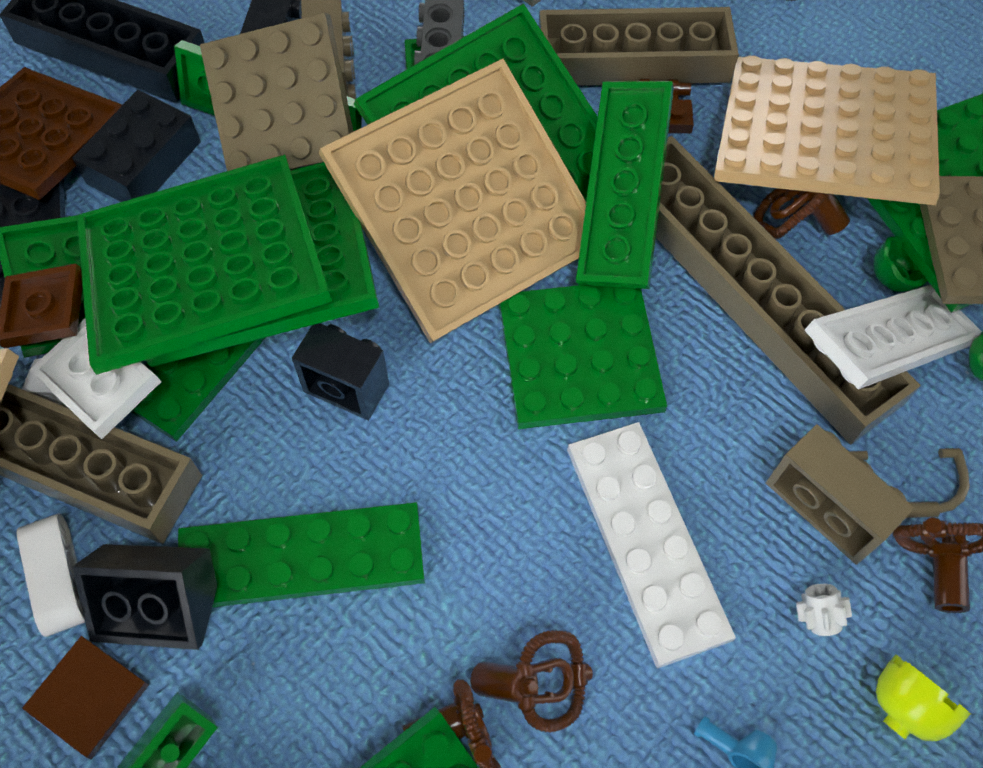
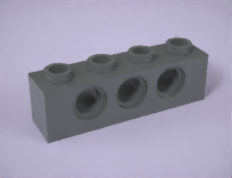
[414,0,465,65]

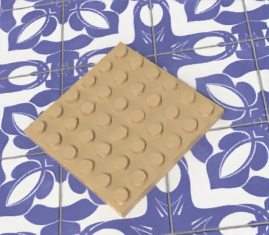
[714,55,940,205]
[319,59,586,343]

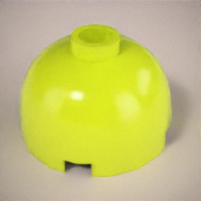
[876,654,971,741]

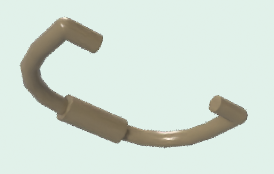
[849,448,970,518]

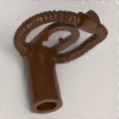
[753,188,850,239]
[893,517,983,613]
[470,630,593,733]
[402,679,501,768]

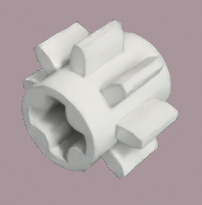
[796,584,852,636]

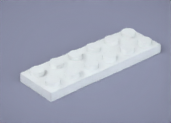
[804,285,982,390]
[567,422,736,669]

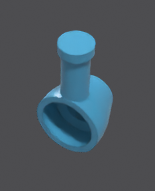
[694,716,777,768]

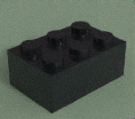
[72,89,201,202]

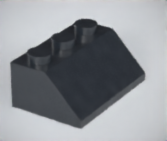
[72,544,217,650]

